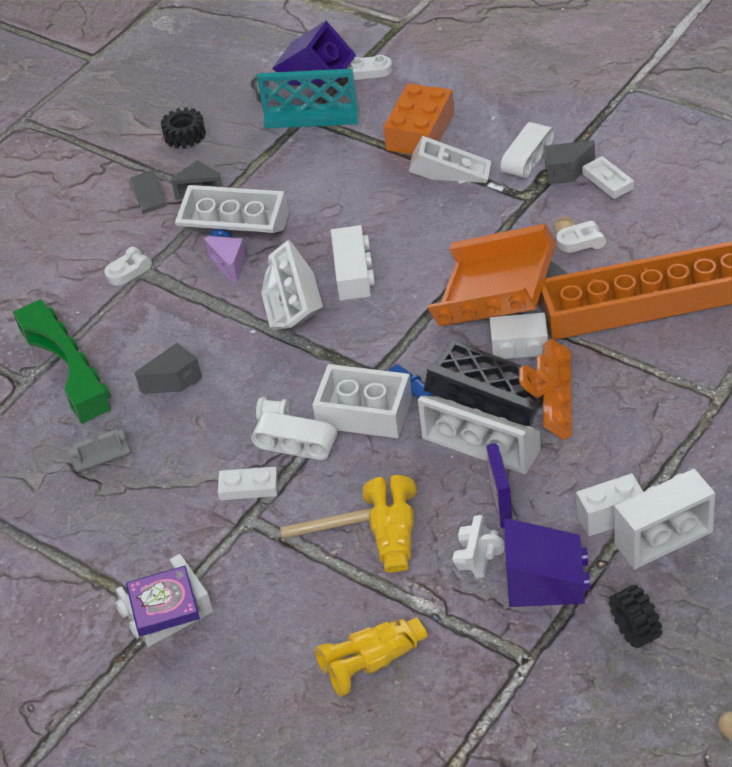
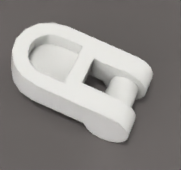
[556,221,606,253]
[105,246,152,286]

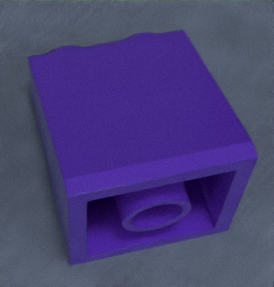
[272,20,356,85]
[504,519,590,607]

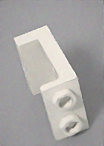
[115,554,213,647]

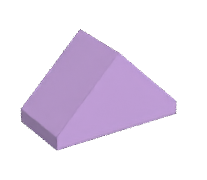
[204,236,247,284]

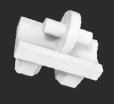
[452,515,505,578]

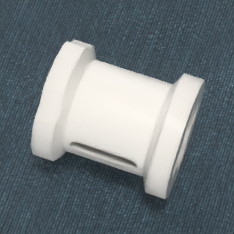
[256,397,290,421]

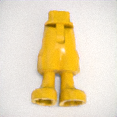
[362,475,417,573]
[314,617,428,697]

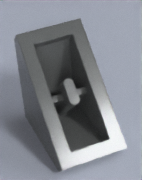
[171,160,223,200]
[129,170,166,214]

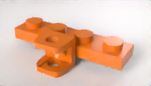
[519,338,572,440]

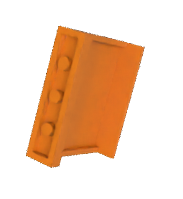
[427,223,556,327]

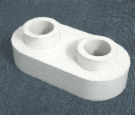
[347,55,392,80]

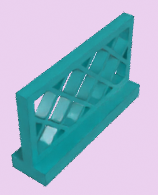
[257,69,360,129]

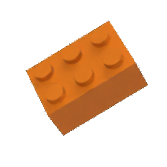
[383,83,455,154]

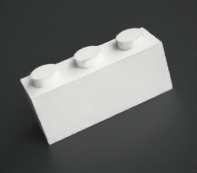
[331,225,375,301]

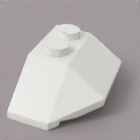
[261,240,323,330]

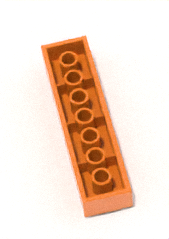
[539,241,732,340]

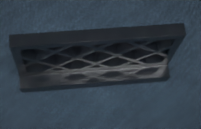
[424,340,544,427]

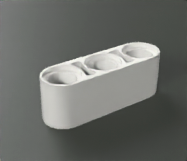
[501,122,554,179]
[251,412,338,460]

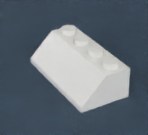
[175,185,289,233]
[418,396,541,475]

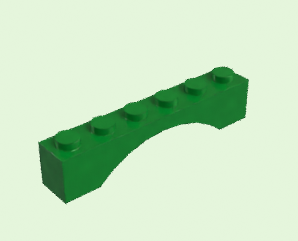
[13,299,111,424]

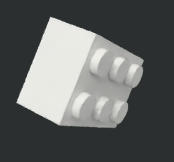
[313,364,412,439]
[614,469,715,570]

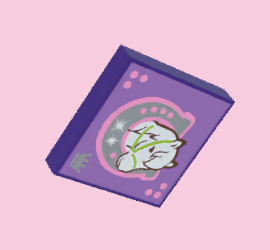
[486,443,512,528]
[126,565,200,637]

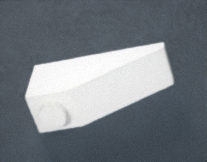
[409,136,491,183]

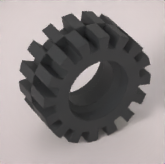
[161,107,206,149]
[609,585,663,648]

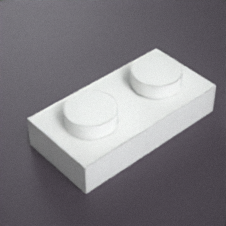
[582,156,634,199]
[218,467,278,500]

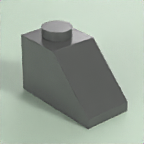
[544,140,595,184]
[134,343,202,394]

